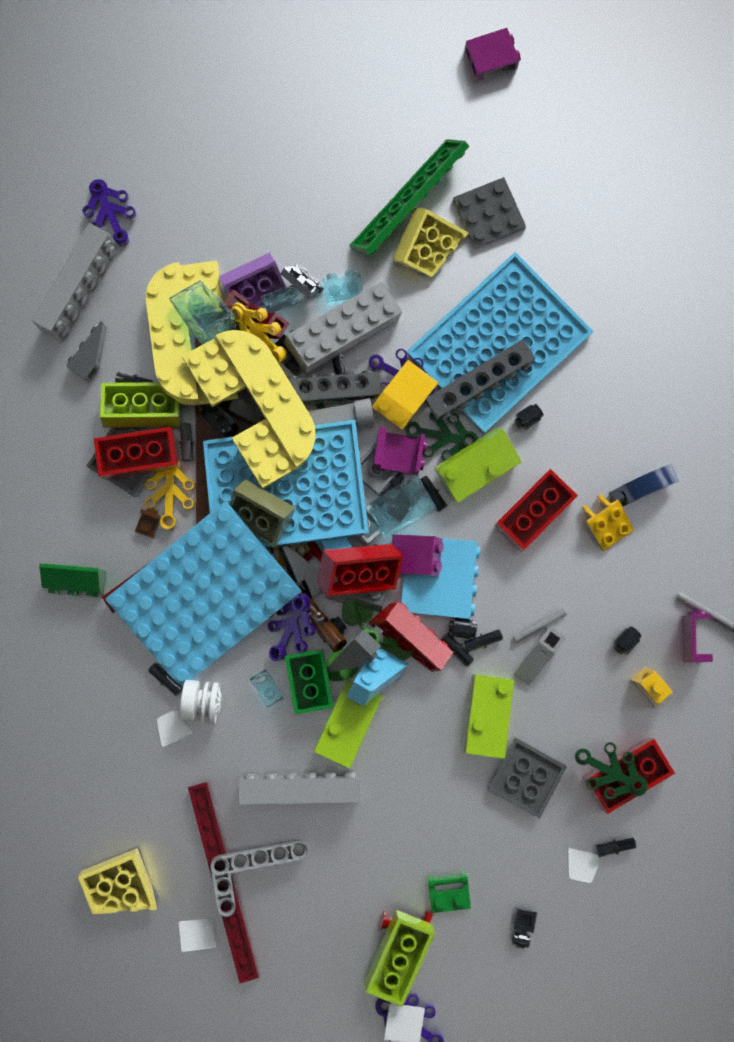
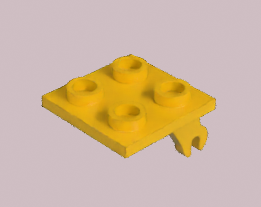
[582,494,634,551]

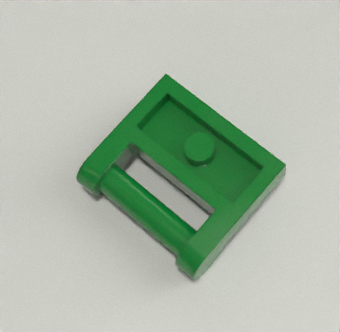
[427,872,471,913]

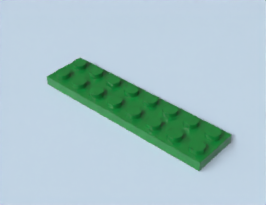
[349,139,470,255]

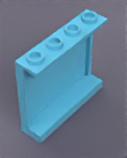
[401,538,480,619]

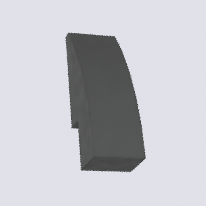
[278,545,322,597]

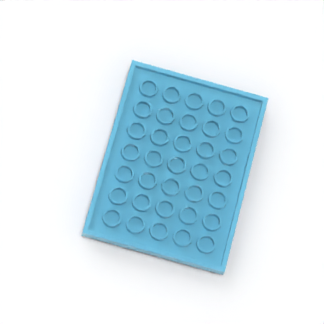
[407,252,594,434]
[203,420,369,548]
[105,500,301,687]

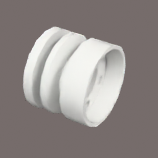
[180,680,222,724]

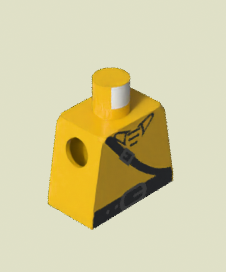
[630,667,673,708]

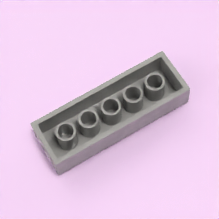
[31,223,116,341]
[285,281,402,374]
[239,772,360,805]

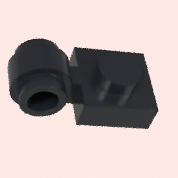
[512,908,537,949]

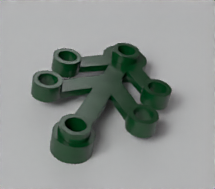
[405,412,478,461]
[575,742,648,800]

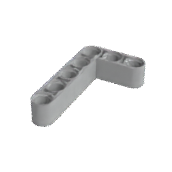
[210,840,308,917]

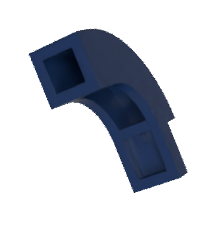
[609,464,680,507]

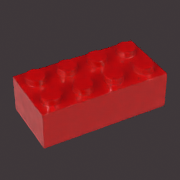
[93,427,179,480]
[494,469,578,552]
[317,544,403,597]
[583,738,675,814]

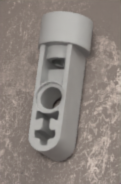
[308,398,374,427]

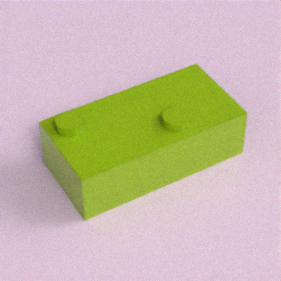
[100,382,180,428]
[434,428,522,503]
[464,674,514,759]
[314,679,382,768]
[363,910,435,1007]

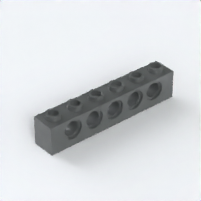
[425,339,535,421]
[287,370,381,405]

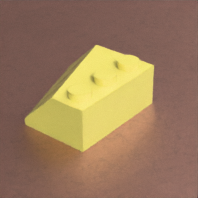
[392,208,469,277]
[78,848,157,914]

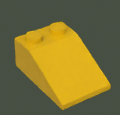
[372,360,439,430]

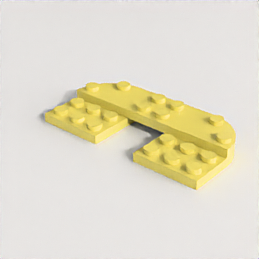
[146,260,238,405]
[182,330,315,489]

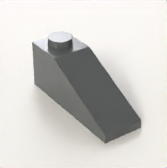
[327,630,381,673]

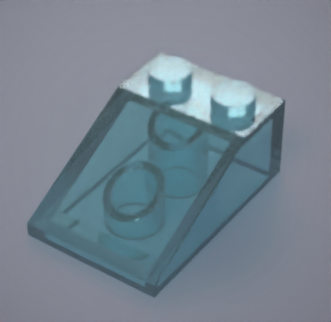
[169,280,236,345]
[366,475,436,539]

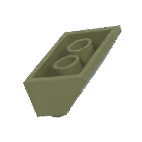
[230,479,295,548]

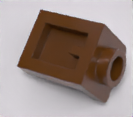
[135,508,161,539]

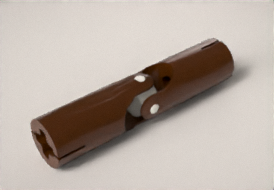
[291,585,347,652]

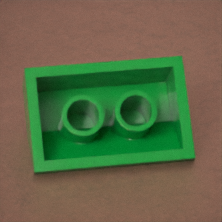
[39,563,106,597]
[285,649,334,715]

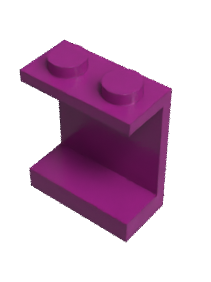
[464,27,521,82]
[372,427,427,476]
[392,534,444,577]
[682,610,713,662]

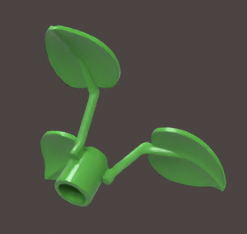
[327,600,413,681]

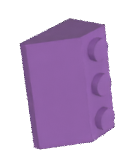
[219,252,289,307]

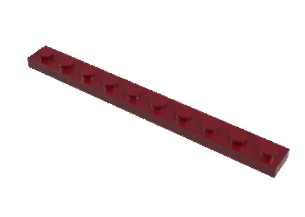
[188,781,259,984]

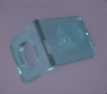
[249,669,283,708]

